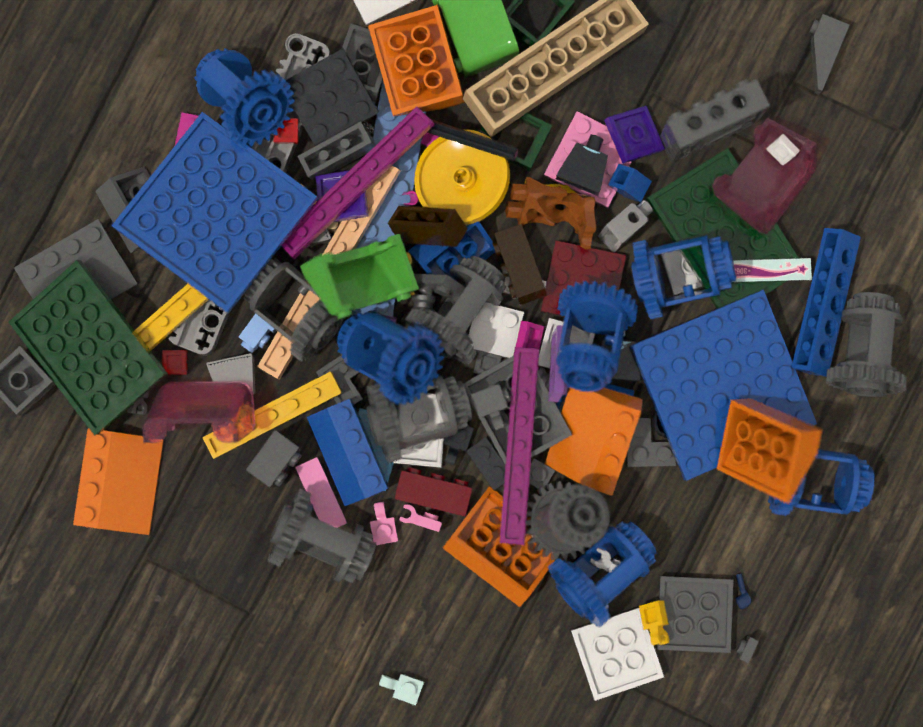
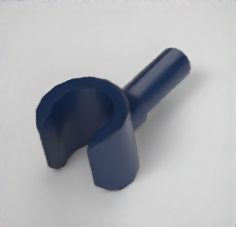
[735,573,751,609]

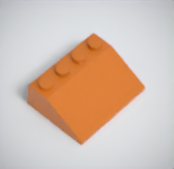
[368,5,465,117]
[545,387,643,496]
[717,398,822,503]
[73,428,164,535]
[443,486,555,607]

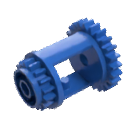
[194,48,295,146]
[632,235,737,319]
[556,281,638,392]
[337,312,444,405]
[767,449,874,515]
[548,521,657,628]

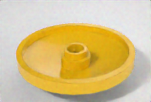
[414,130,510,225]

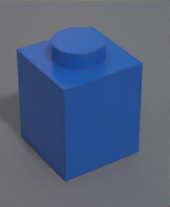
[608,164,652,202]

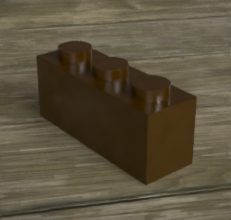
[387,206,468,247]
[492,224,547,305]

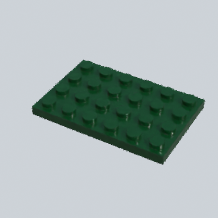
[647,148,799,308]
[9,260,168,436]

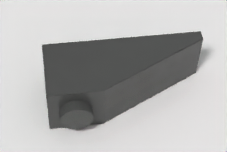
[809,14,849,95]

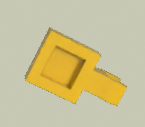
[639,601,669,645]

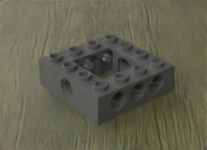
[660,79,770,164]

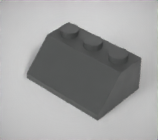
[95,166,150,253]

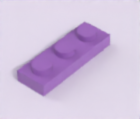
[548,325,570,402]

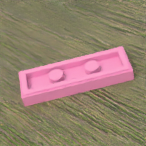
[295,457,347,528]

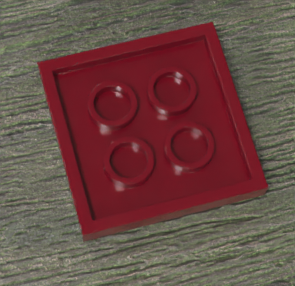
[541,241,626,317]

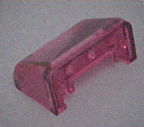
[712,118,817,235]
[143,381,256,443]

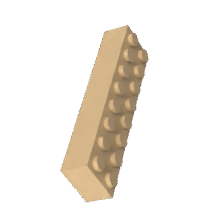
[463,0,649,137]

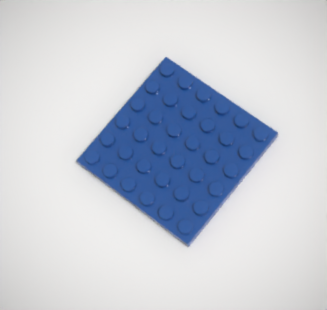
[112,112,318,313]
[630,290,817,481]

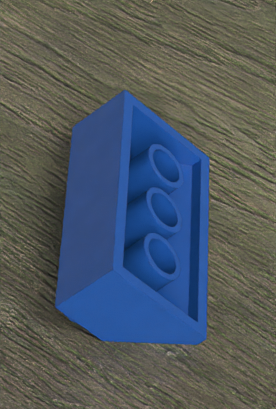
[307,398,389,506]

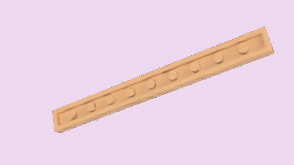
[257,166,401,379]

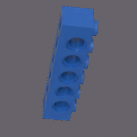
[791,228,861,377]

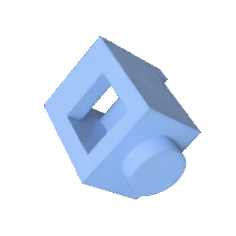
[239,314,276,353]

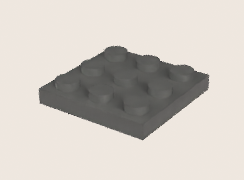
[657,576,733,653]

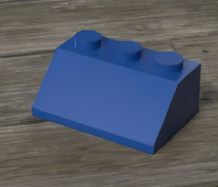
[408,222,495,280]

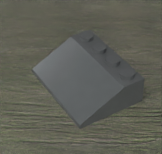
[14,219,138,300]
[463,356,572,465]

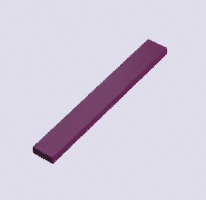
[282,106,435,259]
[500,347,539,545]

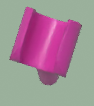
[402,191,419,206]

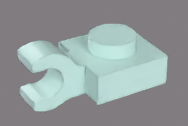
[379,674,424,705]

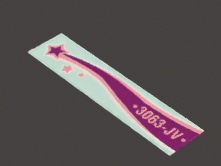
[733,258,812,282]

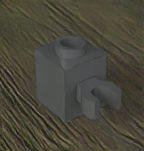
[471,384,511,430]

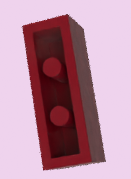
[394,467,472,516]

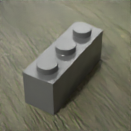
[298,121,376,182]

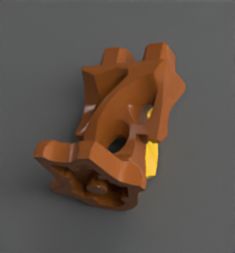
[505,177,596,249]

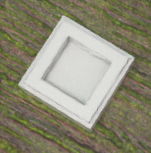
[766,134,800,165]

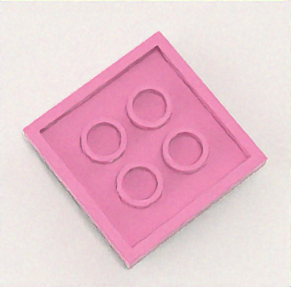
[544,111,632,209]

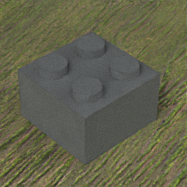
[0,346,56,416]
[246,430,302,488]

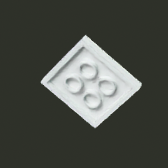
[571,608,664,701]

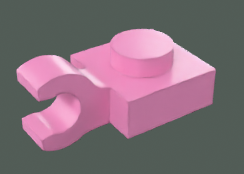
[370,502,398,545]
[399,505,442,532]

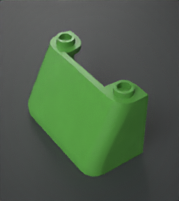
[432,0,519,78]
[301,234,419,319]

